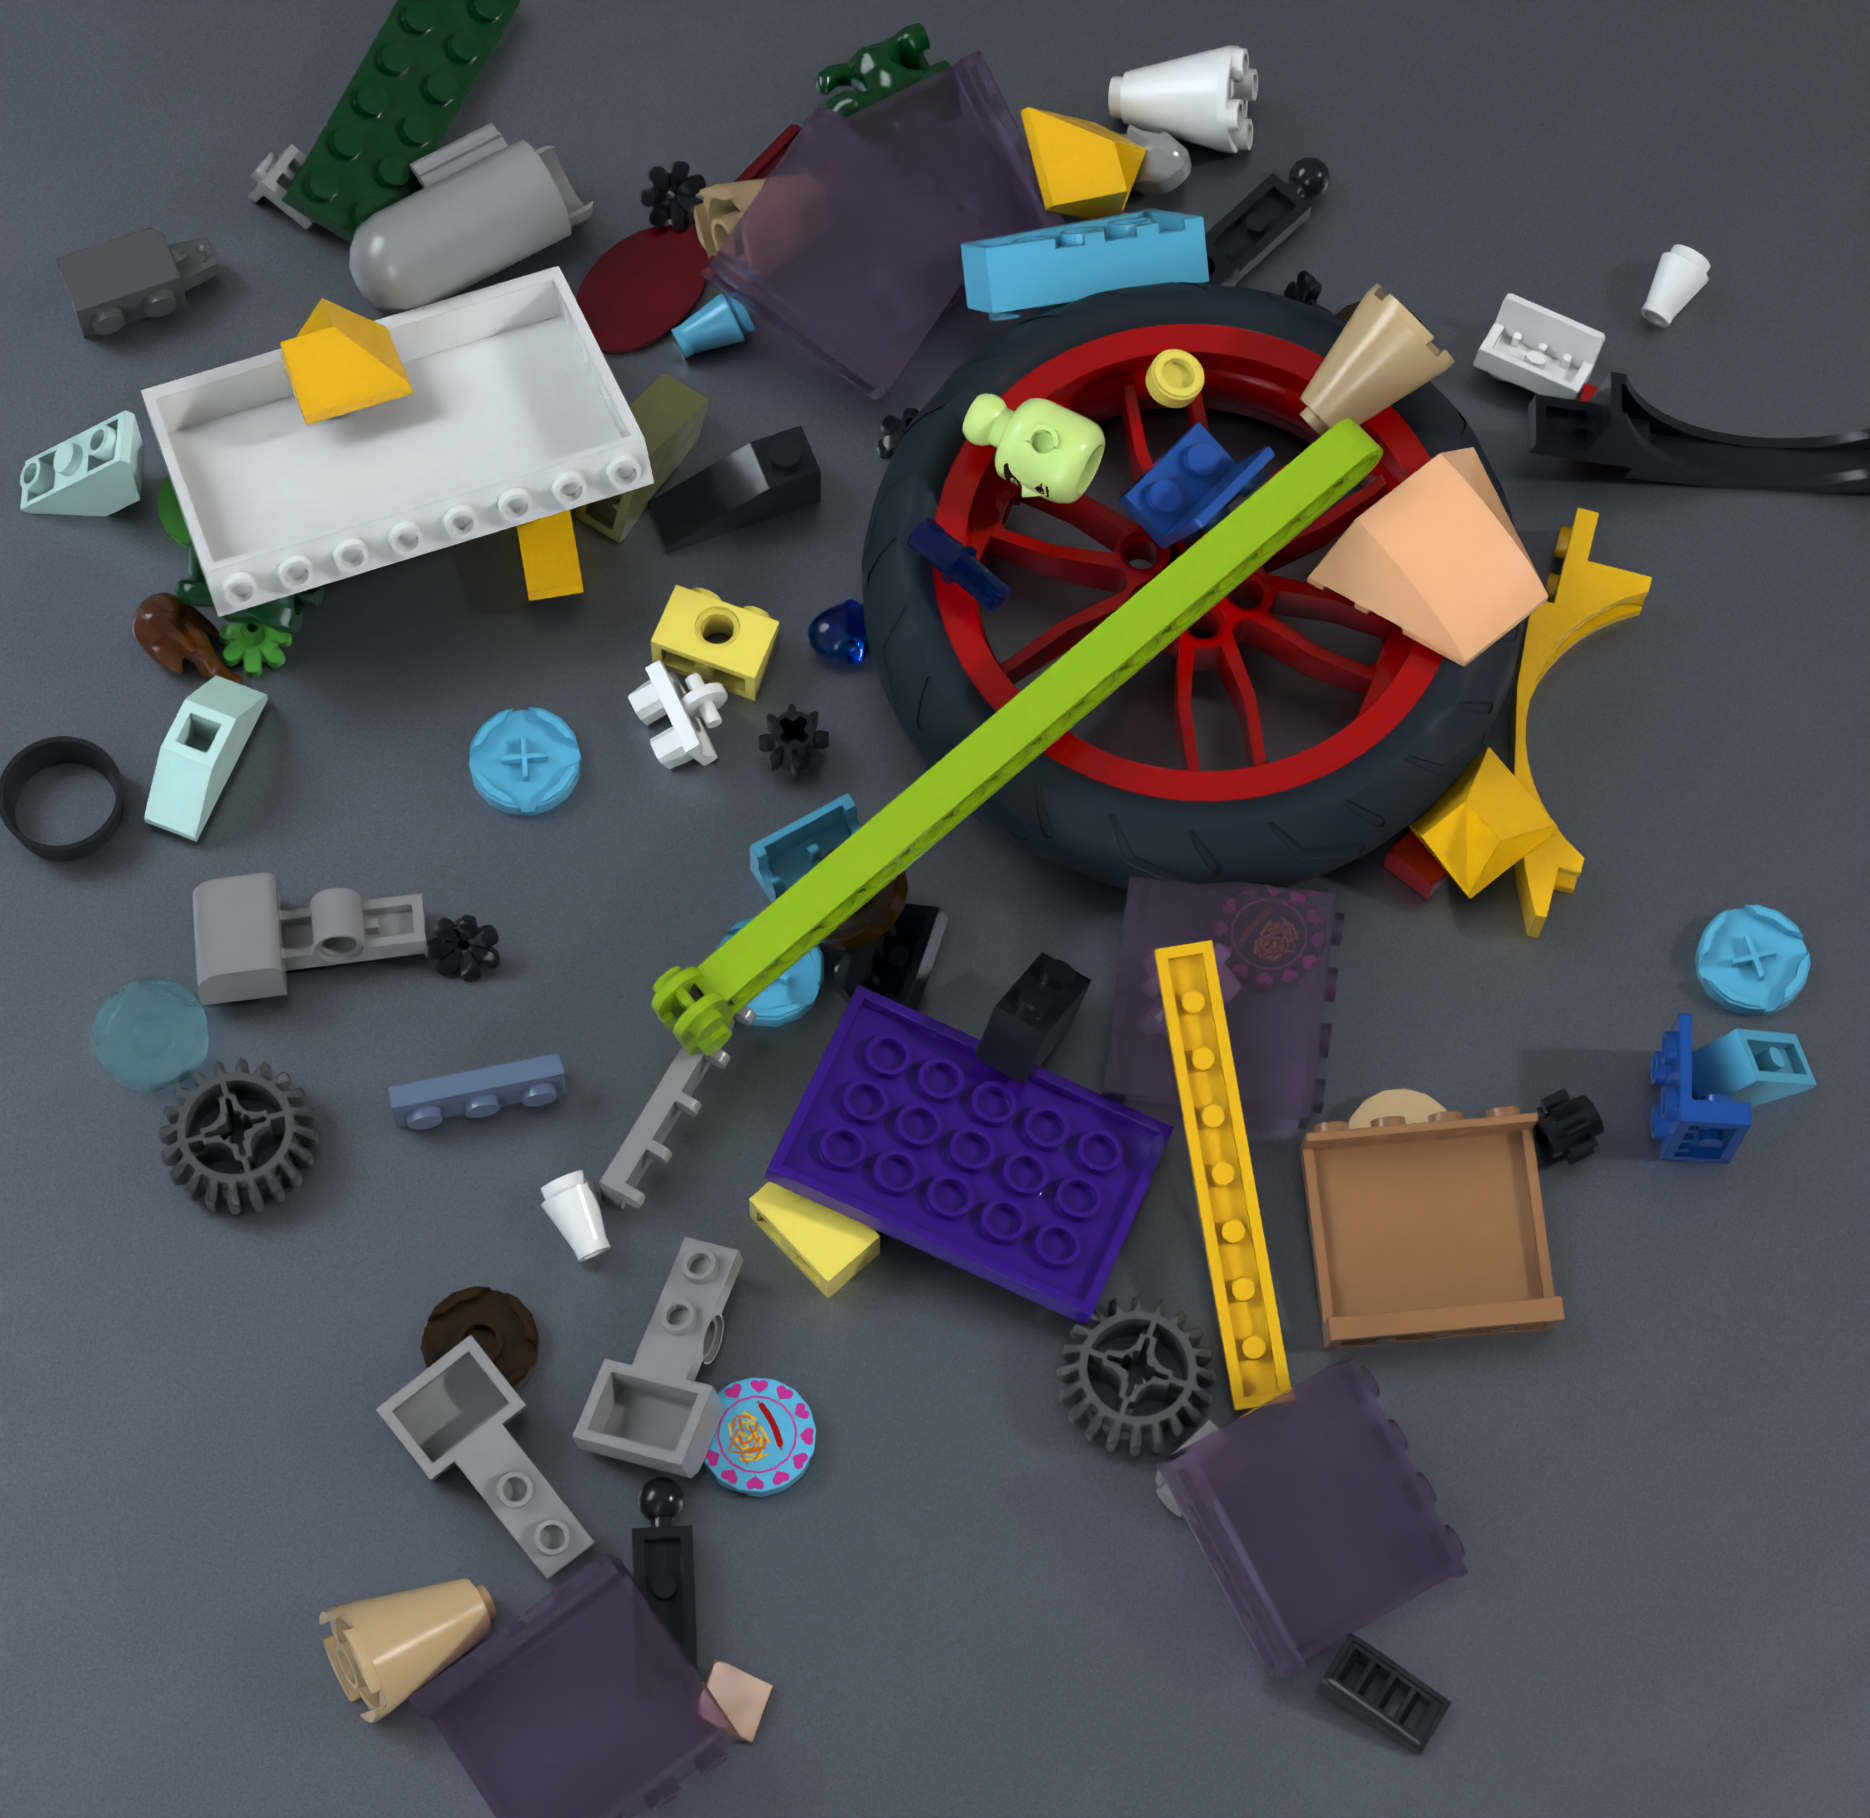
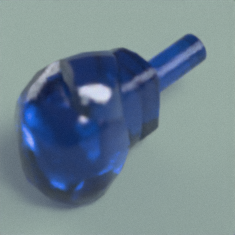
[807,599,870,665]

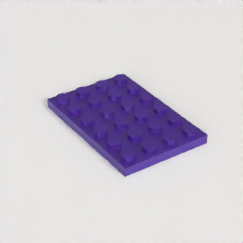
[764,985,1174,1326]

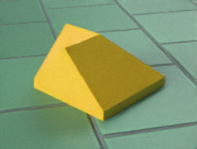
[1020,107,1147,219]
[280,298,413,425]
[1408,746,1559,899]

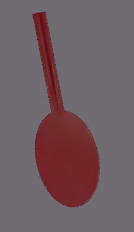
[576,123,807,354]

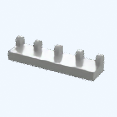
[599,1006,757,1211]

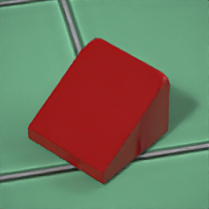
[1384,831,1449,900]

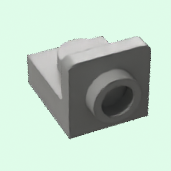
[247,144,314,229]

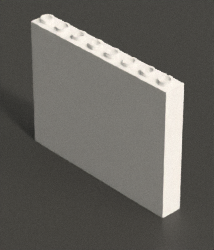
[141,266,654,617]

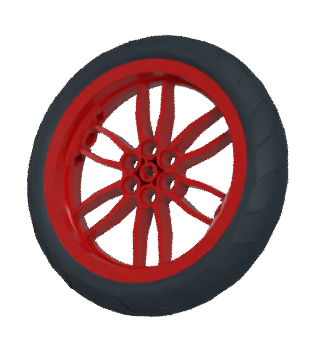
[862,282,1523,897]

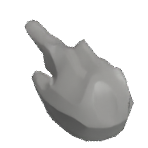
[1115,125,1192,195]

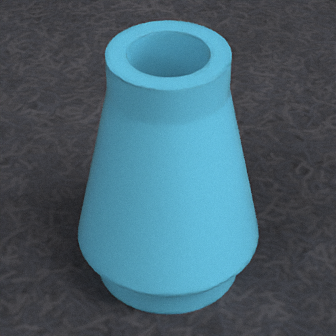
[671,291,755,359]

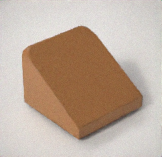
[694,1659,773,1744]

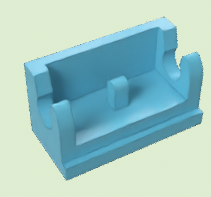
[750,793,861,903]

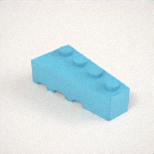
[961,208,1209,320]

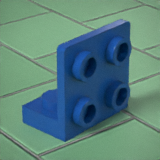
[1117,422,1276,550]
[1651,1013,1751,1164]

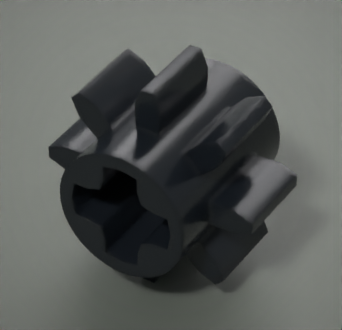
[759,704,829,779]
[1533,1088,1604,1165]

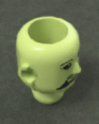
[962,393,1105,503]

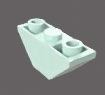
[20,410,145,516]
[144,675,268,842]

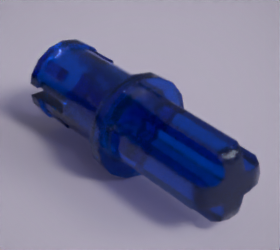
[907,517,1011,611]

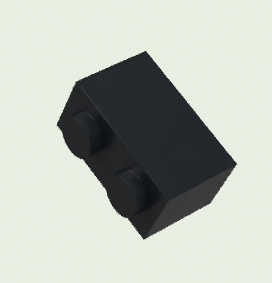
[974,952,1091,1085]

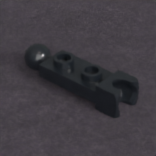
[1205,157,1331,287]
[632,1477,699,1699]

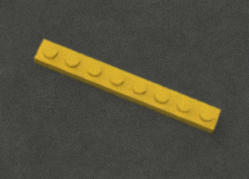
[1154,940,1293,1412]

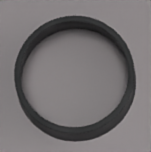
[0,736,123,861]

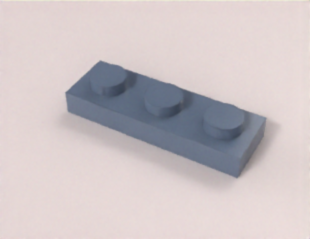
[388,1052,567,1130]

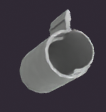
[349,123,594,314]

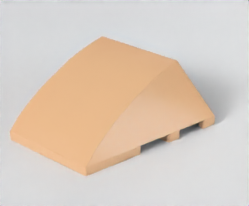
[1307,447,1548,667]

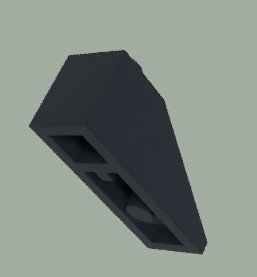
[648,425,821,553]

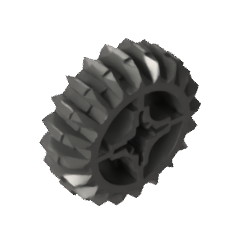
[159,1058,318,1215]
[1056,1295,1216,1457]

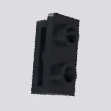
[833,903,949,1011]

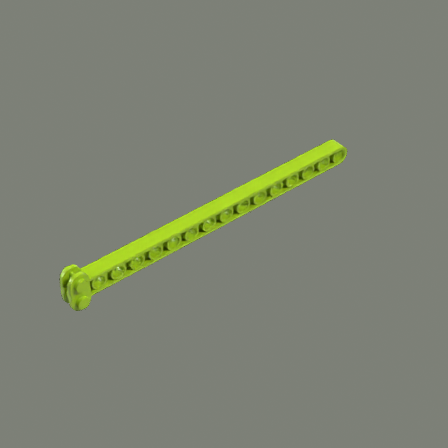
[651,417,1384,1056]

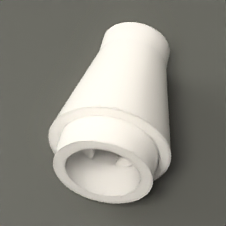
[1640,244,1710,328]
[540,1170,611,1262]

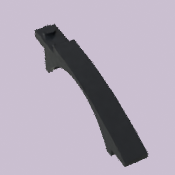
[1528,372,1870,493]

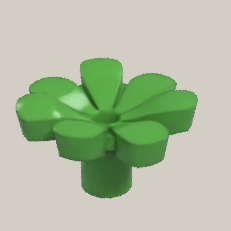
[218,623,292,678]

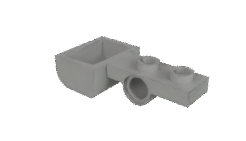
[192,873,428,1005]
[572,1237,743,1478]
[376,1335,595,1581]

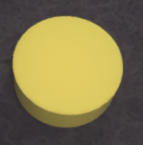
[1145,349,1205,408]

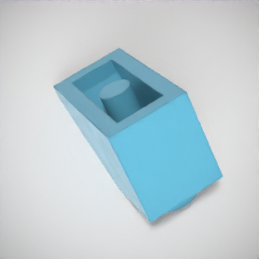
[1692,1028,1817,1107]

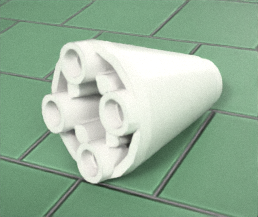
[1108,45,1258,153]

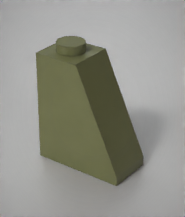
[574,373,710,543]

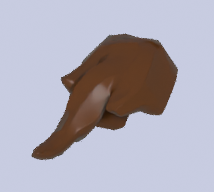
[131,592,243,684]

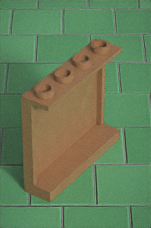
[1300,1106,1565,1351]

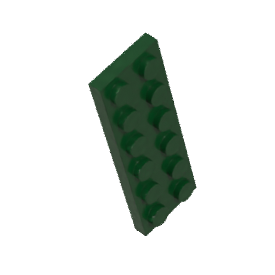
[281,0,520,244]

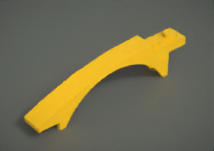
[1508,508,1652,939]

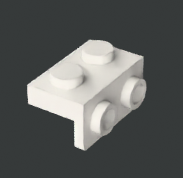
[1473,293,1605,400]

